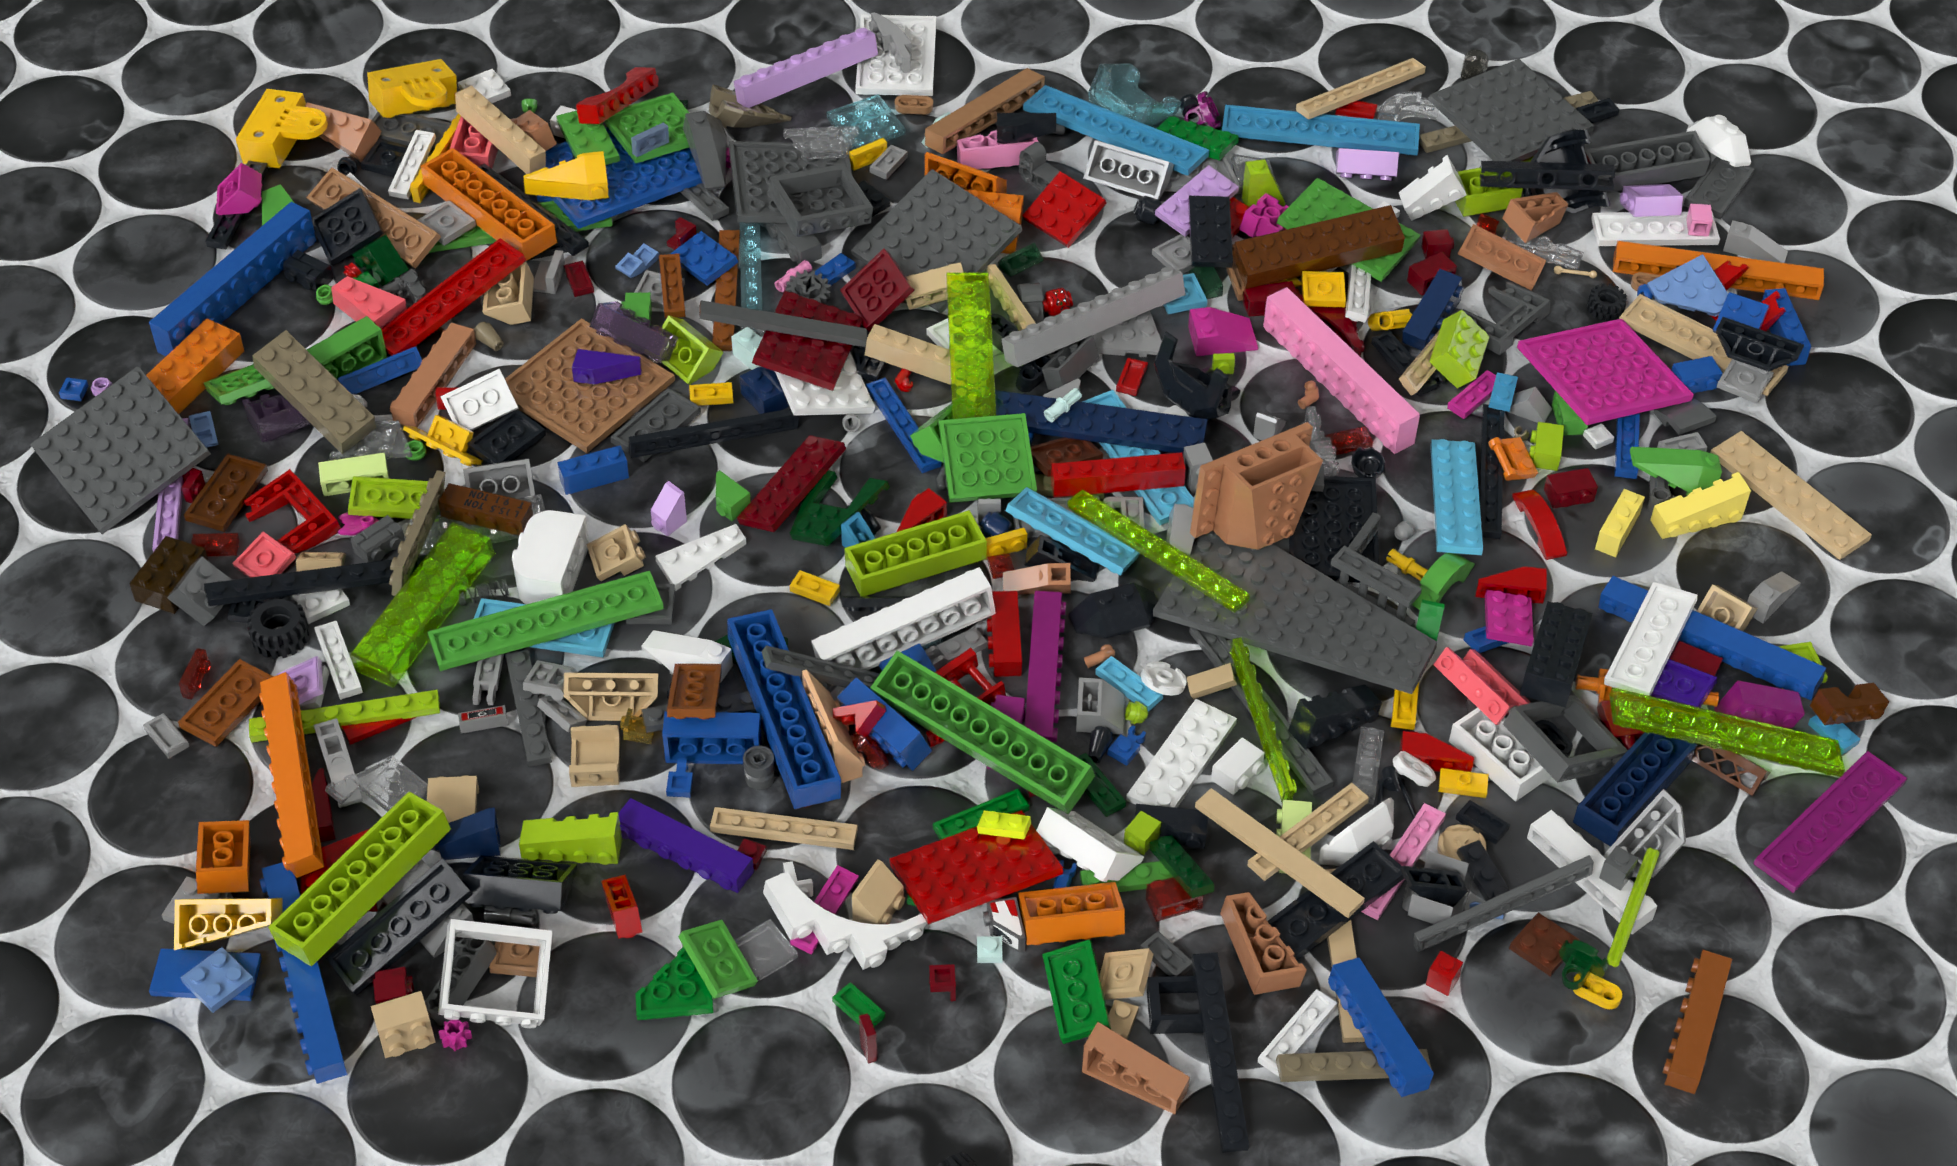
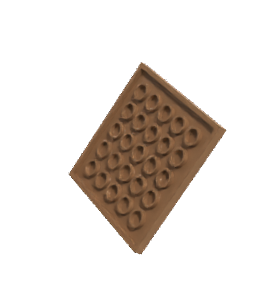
[505,318,675,453]

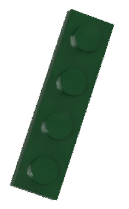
[1149,835,1214,898]

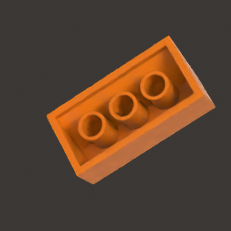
[925,152,1007,194]
[1018,882,1125,945]

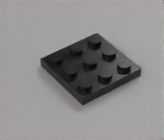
[312,187,384,266]

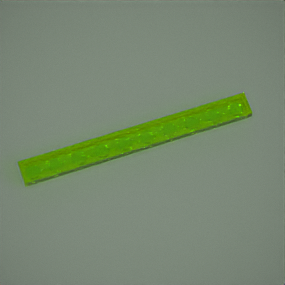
[1067,489,1250,613]

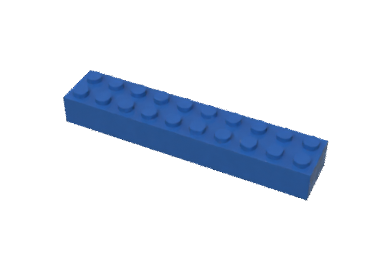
[149,202,317,356]
[727,609,841,809]

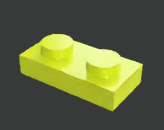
[977,810,1031,839]

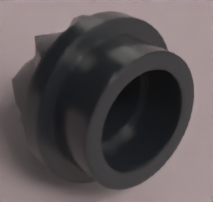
[337,157,357,176]

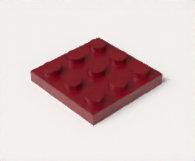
[840,248,915,332]

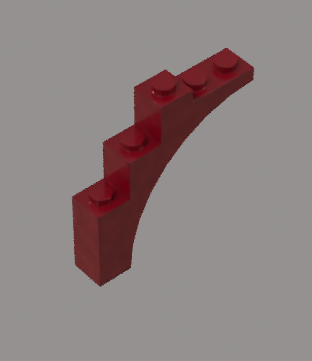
[1243,281,1364,357]

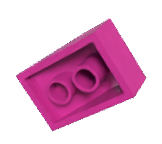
[1188,307,1258,356]

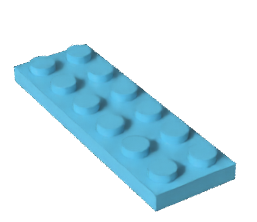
[1005,487,1141,576]
[474,598,615,658]

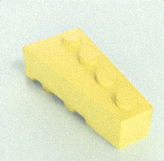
[1650,472,1751,539]

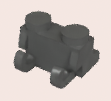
[397,274,427,309]

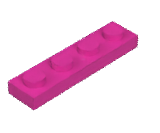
[790,865,859,955]

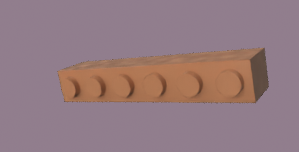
[390,323,476,427]

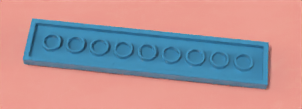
[1023,85,1209,176]
[1222,105,1420,155]

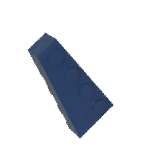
[1402,269,1464,351]

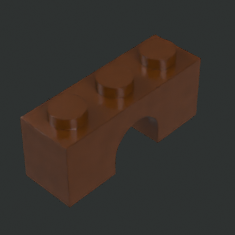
[1810,683,1889,725]

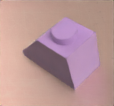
[651,481,687,536]

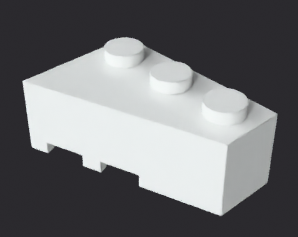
[1399,155,1467,221]

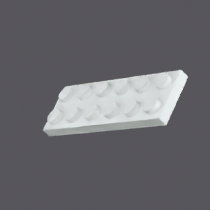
[1591,212,1720,246]
[1604,582,1698,698]
[1126,699,1237,808]

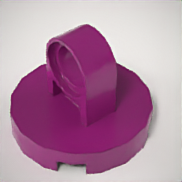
[1184,91,1222,129]

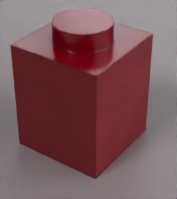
[1421,229,1454,259]

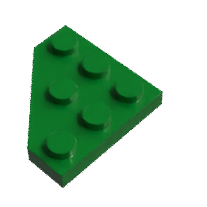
[635,946,714,1020]

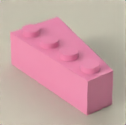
[957,130,1038,169]

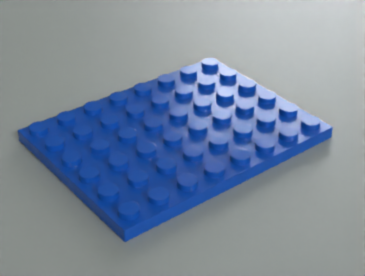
[546,127,703,229]

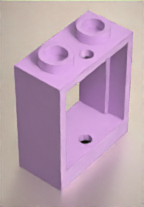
[1620,184,1683,217]

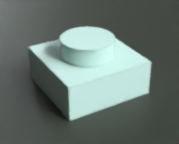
[977,936,1002,963]

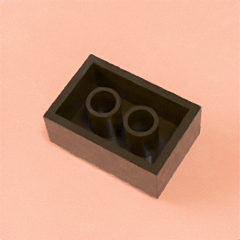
[129,536,209,614]

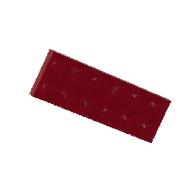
[737,435,846,532]

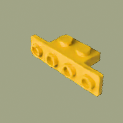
[403,415,482,467]

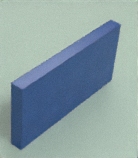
[149,948,262,1001]

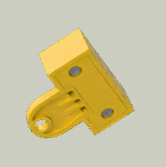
[367,59,457,118]
[236,89,328,168]

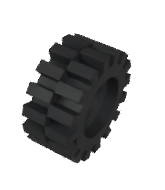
[1587,283,1627,321]

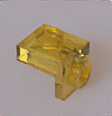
[620,708,655,744]

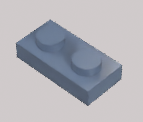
[631,122,669,157]

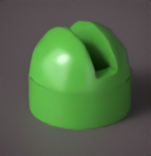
[521,99,537,113]

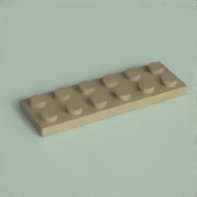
[389,470,446,597]

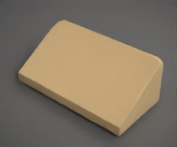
[296,552,346,571]
[1186,663,1237,699]

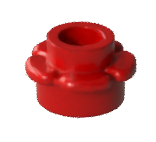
[343,262,362,278]

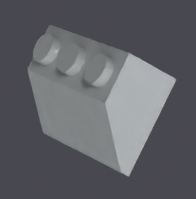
[463,458,536,503]

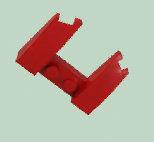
[1709,260,1786,331]
[244,469,341,554]

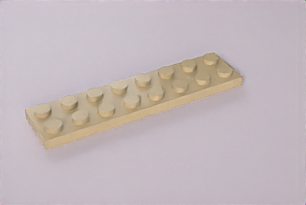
[1619,294,1789,396]
[1710,431,1872,560]

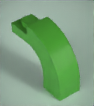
[1412,553,1475,610]

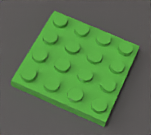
[604,93,689,163]
[938,413,1037,503]

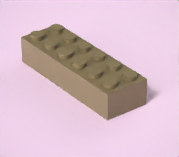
[252,330,376,455]

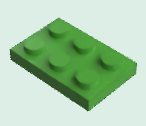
[678,920,758,999]

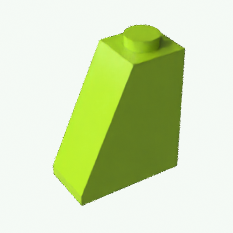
[1242,159,1286,207]

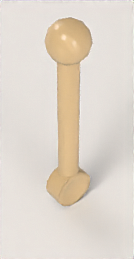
[1554,266,1597,278]

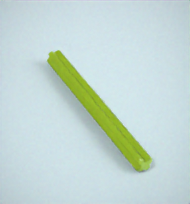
[1607,848,1660,967]

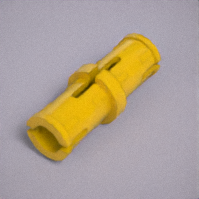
[1386,548,1428,581]

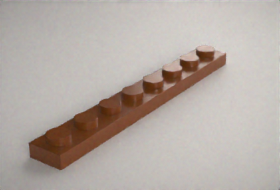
[712,230,740,351]

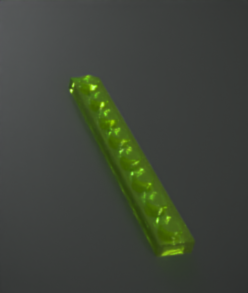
[1230,638,1297,803]

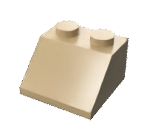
[1696,584,1758,631]
[852,859,905,924]

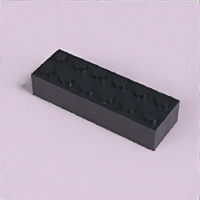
[1520,601,1593,708]

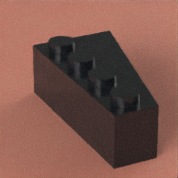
[1288,684,1382,750]

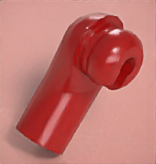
[895,368,913,392]

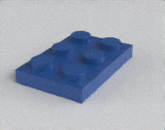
[670,231,738,286]

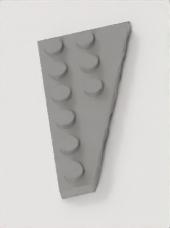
[1057,310,1162,357]

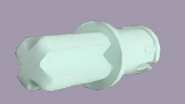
[1044,388,1082,422]

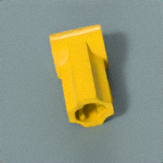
[1368,309,1412,331]

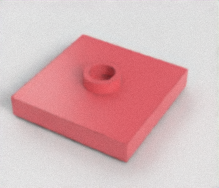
[232,531,296,578]

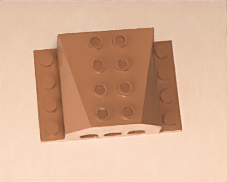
[1190,422,1323,550]

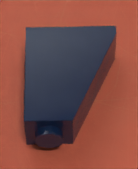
[435,807,501,860]

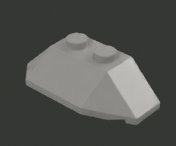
[1603,789,1686,877]

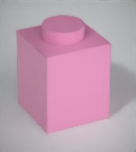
[1686,204,1713,236]

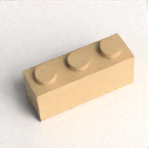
[906,262,969,310]

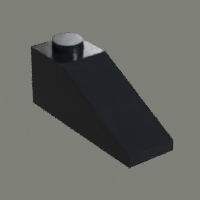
[997,113,1056,143]
[1024,535,1098,582]
[1135,804,1208,849]
[1400,866,1468,907]

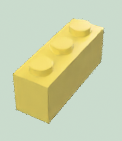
[1595,489,1645,557]

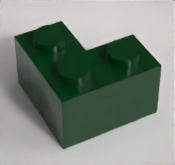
[352,235,409,286]

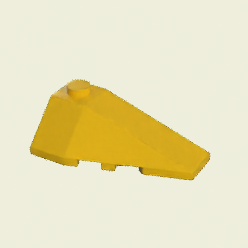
[523,151,609,200]

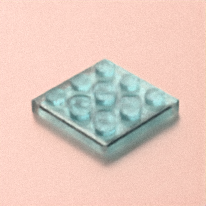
[826,94,905,150]

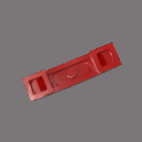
[1512,489,1567,560]

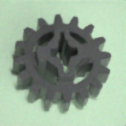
[786,270,831,305]

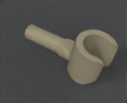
[1513,426,1529,441]

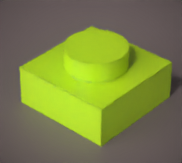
[1212,353,1235,374]

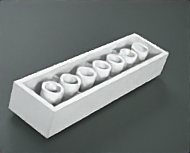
[811,567,996,687]

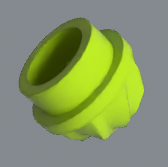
[1125,701,1148,724]

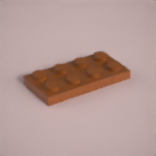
[178,659,274,747]
[667,664,722,719]

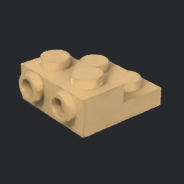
[586,524,646,581]

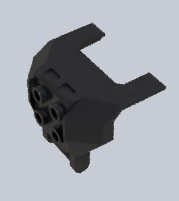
[1523,129,1610,213]
[1154,331,1241,420]

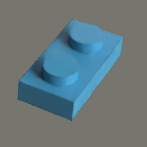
[1489,372,1518,412]
[1808,715,1860,755]

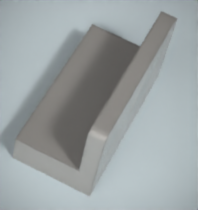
[533,250,565,294]

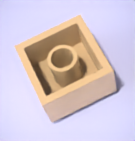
[371,991,436,1058]

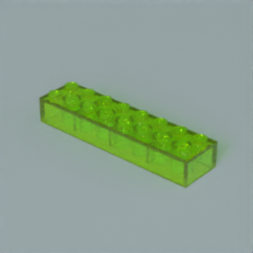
[350,522,495,688]

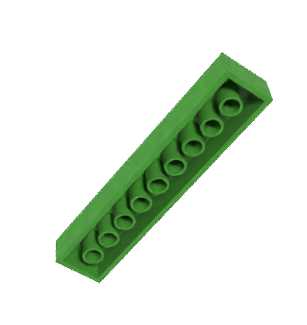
[870,650,1095,814]

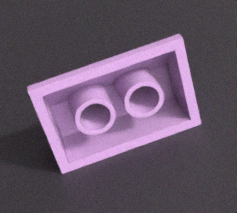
[1336,148,1399,181]

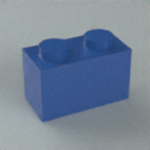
[1671,356,1723,394]

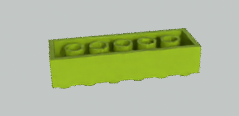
[844,510,987,596]

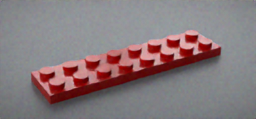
[381,238,527,356]

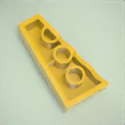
[174,898,283,950]

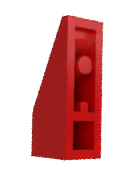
[897,488,947,532]
[1475,567,1547,604]
[1400,731,1474,772]
[601,875,643,939]

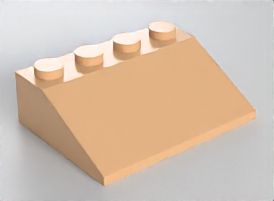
[802,670,865,783]

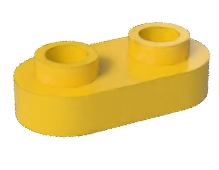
[1573,973,1622,1010]

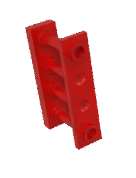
[903,648,1006,748]

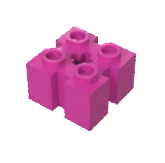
[1239,193,1289,237]

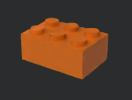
[196,820,251,894]

